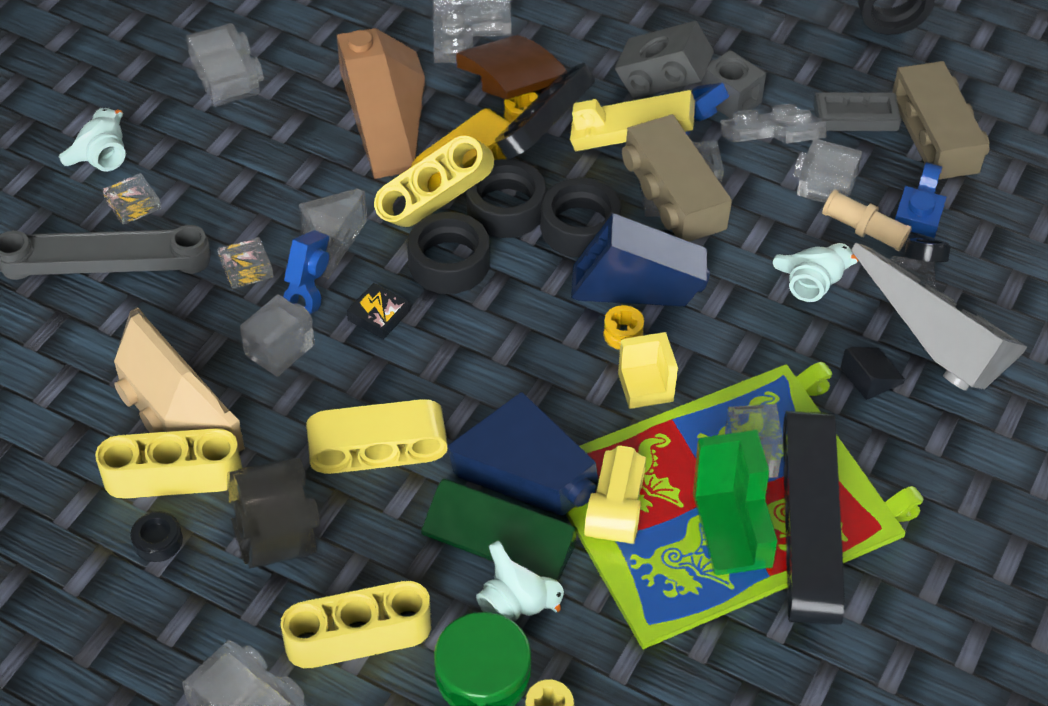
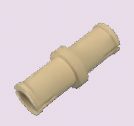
[822,189,912,251]

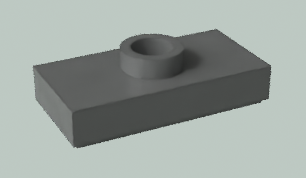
[814,93,901,131]

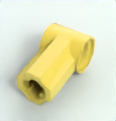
[584,446,646,544]

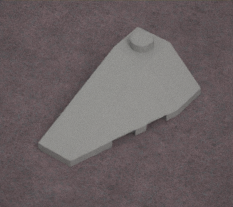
[851,243,1027,391]

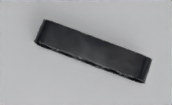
[783,411,845,625]

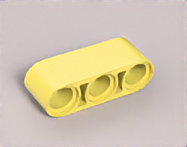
[374,136,494,227]
[306,399,448,474]
[95,428,243,499]
[281,581,431,668]

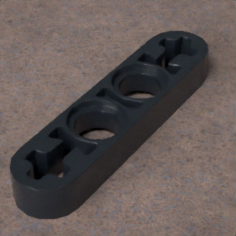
[495,63,595,159]

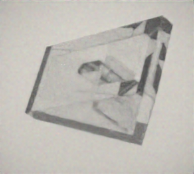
[299,188,367,278]

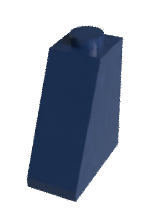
[571,213,710,307]
[447,392,598,516]

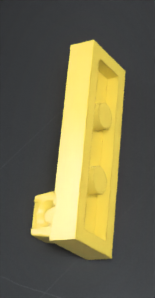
[570,90,695,151]

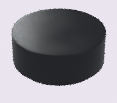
[905,238,951,262]
[131,511,183,562]

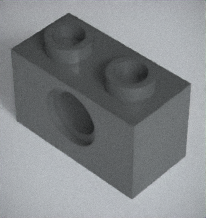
[615,20,714,99]

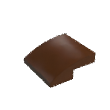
[456,35,567,100]

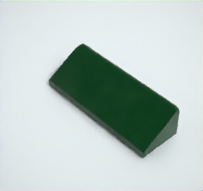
[421,479,576,581]

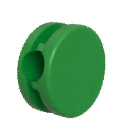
[434,612,531,706]

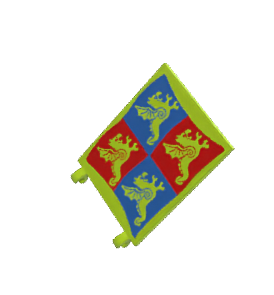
[566,362,924,650]

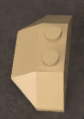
[114,307,245,452]

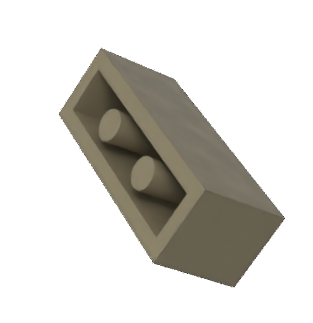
[892,61,989,180]
[622,114,732,242]

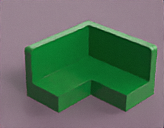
[693,430,777,576]

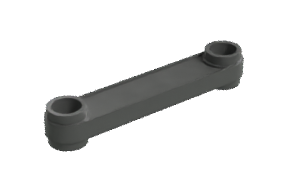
[0,225,211,280]

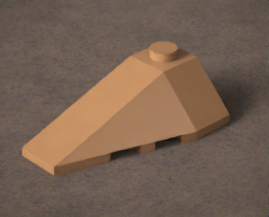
[337,28,425,179]

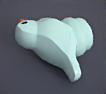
[59,108,126,171]
[773,243,858,302]
[476,541,564,622]

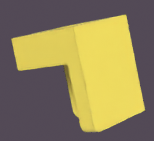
[618,332,678,409]

